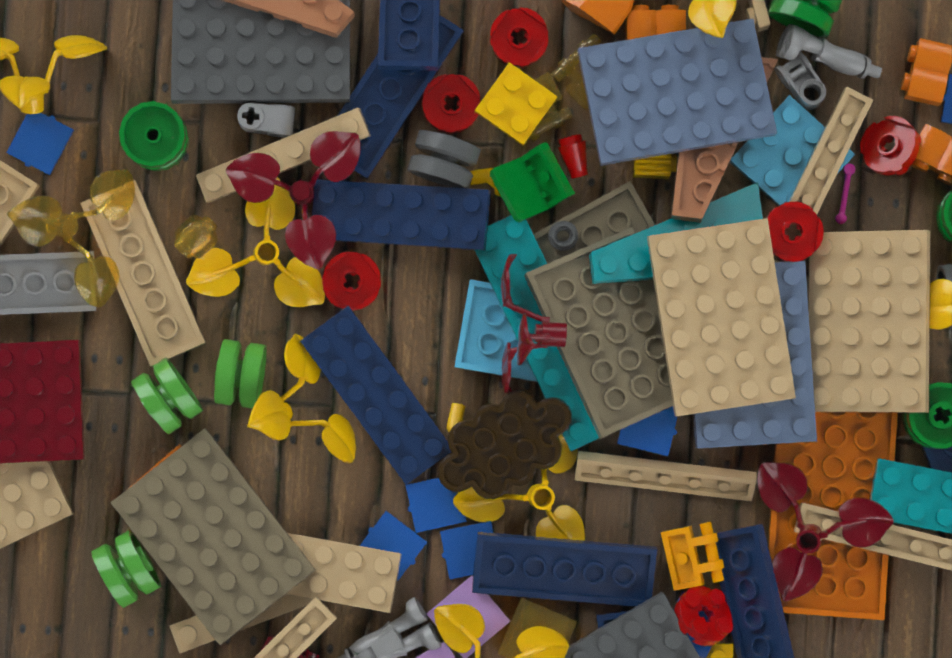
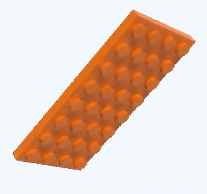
[768,412,898,620]

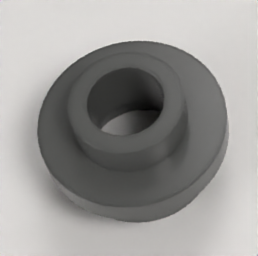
[548,221,578,251]

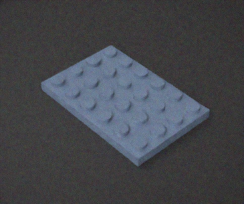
[577,19,777,166]
[693,261,817,448]

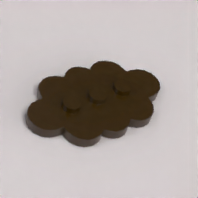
[438,390,572,499]

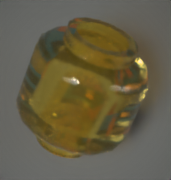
[174,215,218,259]

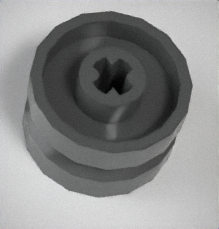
[407,130,481,189]

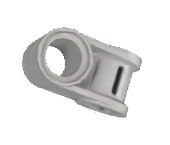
[775,52,826,110]
[237,103,295,138]

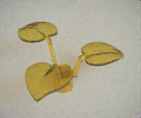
[7,169,135,308]

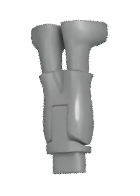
[776,24,882,79]
[338,597,442,658]

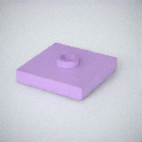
[426,575,510,658]

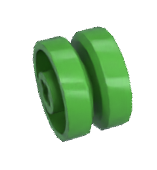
[214,339,267,408]
[131,357,204,434]
[91,530,161,608]

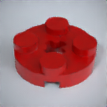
[490,7,548,68]
[422,74,481,134]
[860,116,921,176]
[766,202,824,262]
[322,252,382,311]
[674,586,733,646]

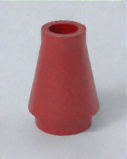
[557,134,588,179]

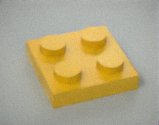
[475,62,558,146]

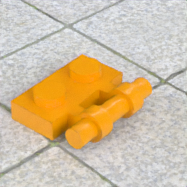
[661,521,725,591]

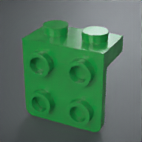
[490,142,575,223]

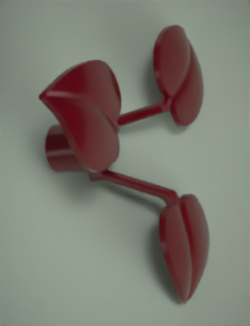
[226,131,361,269]
[501,254,567,394]
[757,462,894,601]

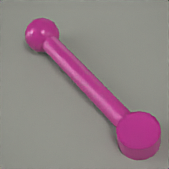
[835,163,855,224]

